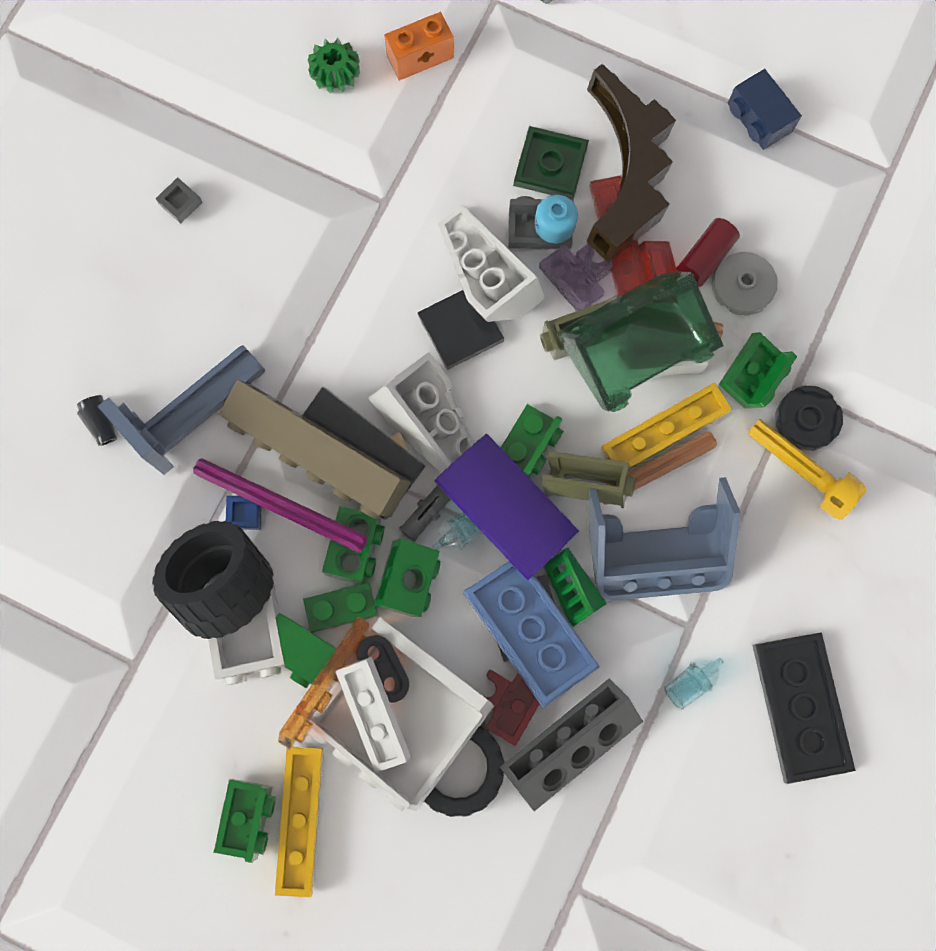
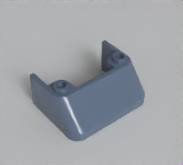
[589,477,741,601]

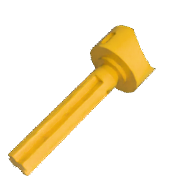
[748,419,867,520]

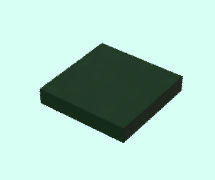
[513,126,589,200]

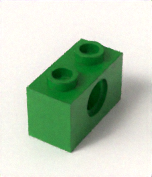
[374,539,441,617]

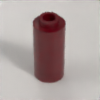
[676,218,740,288]

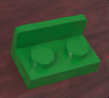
[500,404,564,478]

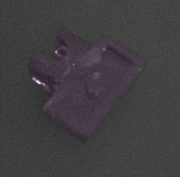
[539,244,613,311]

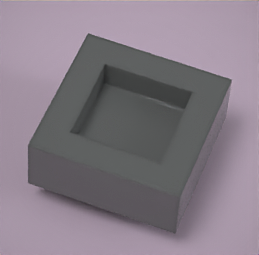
[155,177,203,224]

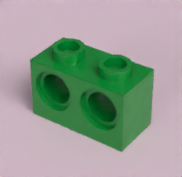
[322,506,385,584]

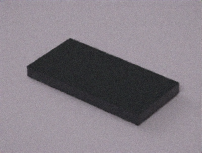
[303,386,426,520]
[752,632,856,784]

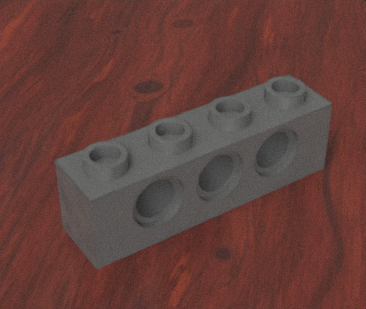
[500,678,643,812]

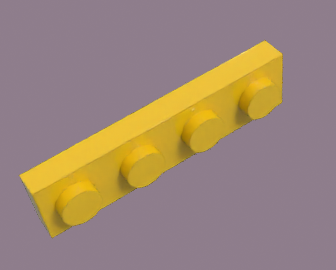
[601,382,732,469]
[275,746,323,897]

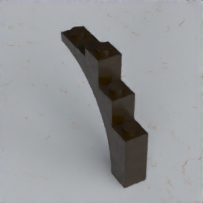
[586,64,676,263]

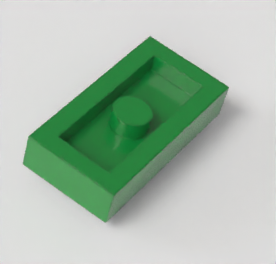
[303,582,378,633]

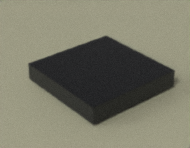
[417,290,504,370]

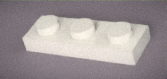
[335,656,411,773]

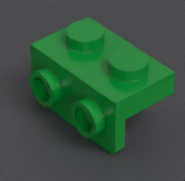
[719,332,797,408]
[213,779,276,863]

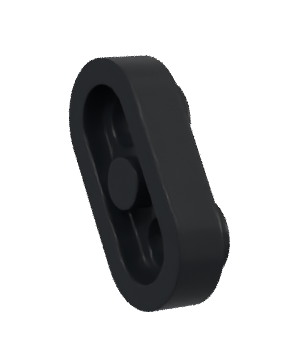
[356,635,409,703]

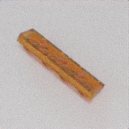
[278,617,370,750]

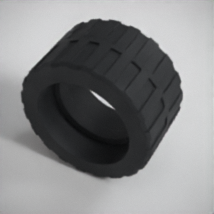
[152,521,274,639]

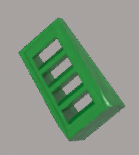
[544,547,607,627]

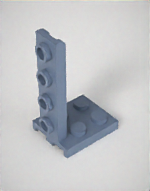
[98,345,266,475]

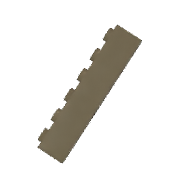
[218,380,411,519]

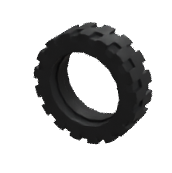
[424,726,504,817]

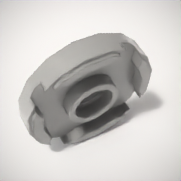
[712,252,778,316]

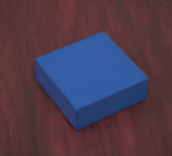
[225,496,262,530]

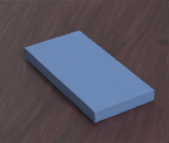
[463,561,600,708]

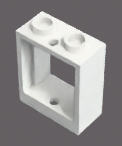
[208,585,285,685]

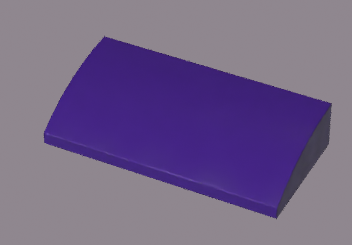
[434,433,579,581]

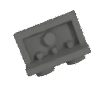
[508,196,574,249]

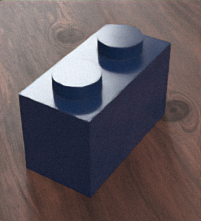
[727,68,802,150]

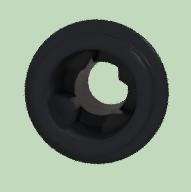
[77,395,117,446]

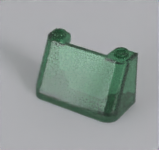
[557,272,724,412]

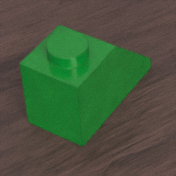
[275,613,341,689]

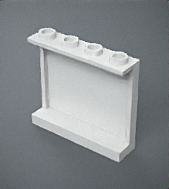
[301,618,494,811]

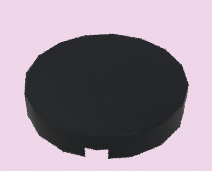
[775,385,843,451]

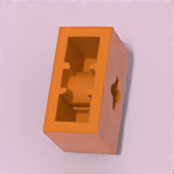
[384,11,454,81]

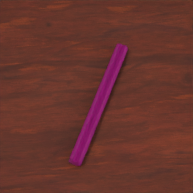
[193,458,368,553]

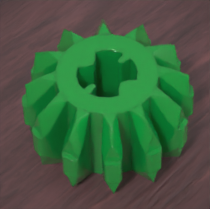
[308,37,360,94]

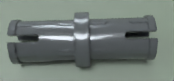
[399,485,451,542]

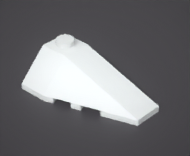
[438,205,546,322]
[368,352,475,473]

